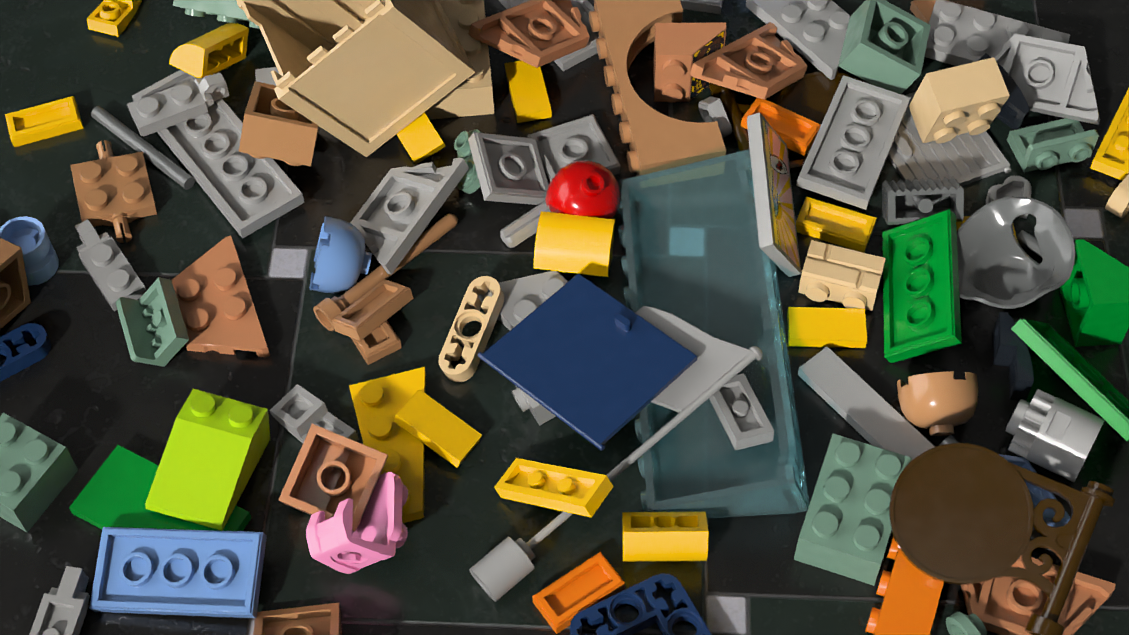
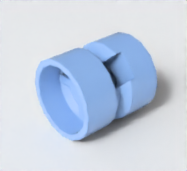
[0,216,59,286]

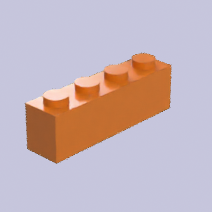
[865,536,944,635]

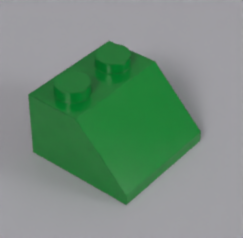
[1059,239,1129,347]

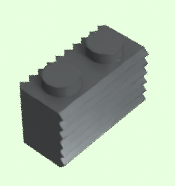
[882,176,964,225]

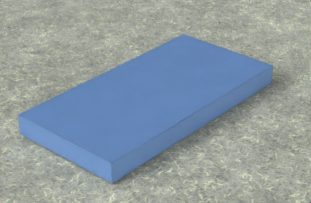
[89,527,267,618]

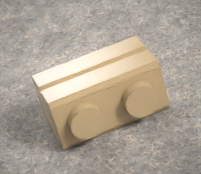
[798,240,886,311]

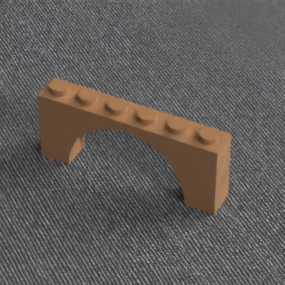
[589,0,726,185]

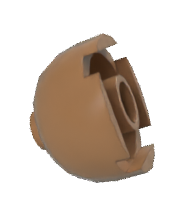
[897,371,978,436]

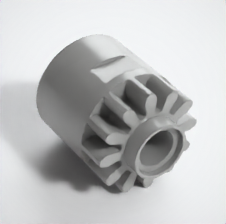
[1005,389,1105,482]

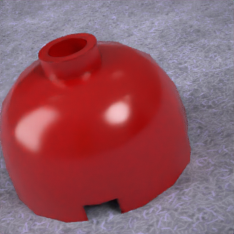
[545,160,621,219]

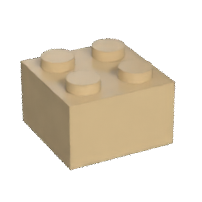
[908,57,1010,143]

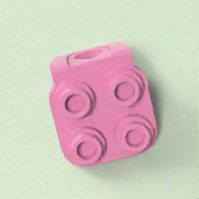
[306,472,408,574]

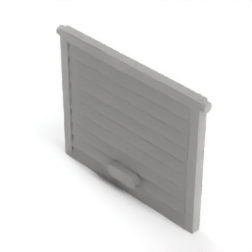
[888,92,1012,186]

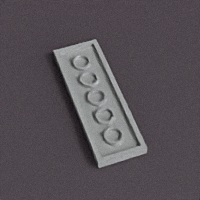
[132,70,305,238]

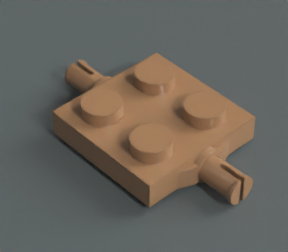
[70,140,157,243]

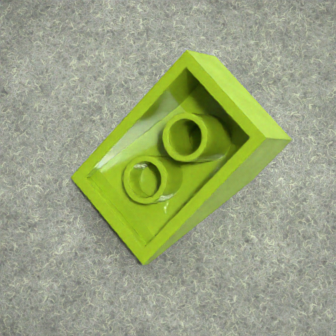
[145,389,270,531]

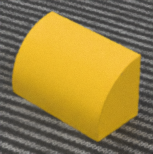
[169,23,249,78]
[533,211,615,277]
[622,512,709,562]

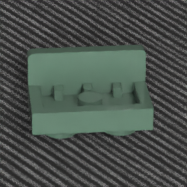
[1007,118,1099,173]
[116,277,189,367]

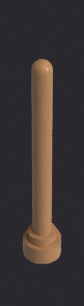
[313,213,458,331]

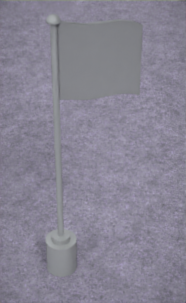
[469,306,763,602]

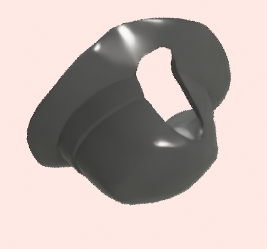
[957,196,1075,309]

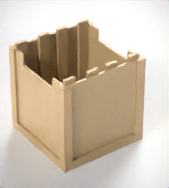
[236,0,475,157]

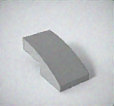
[270,384,359,444]

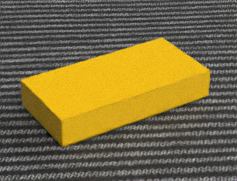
[504,61,552,123]
[5,96,83,148]
[796,196,877,253]
[787,307,867,348]
[394,389,482,468]

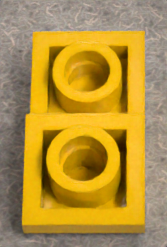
[87,0,142,37]
[397,112,445,165]

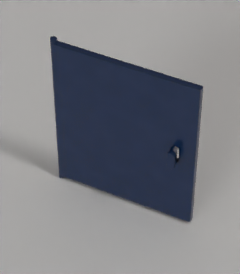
[477,274,697,451]

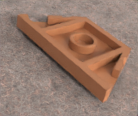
[468,0,590,68]
[690,22,807,100]
[172,235,270,357]
[961,556,1116,635]

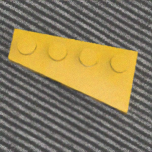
[349,367,426,523]

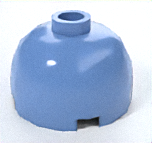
[310,216,372,293]

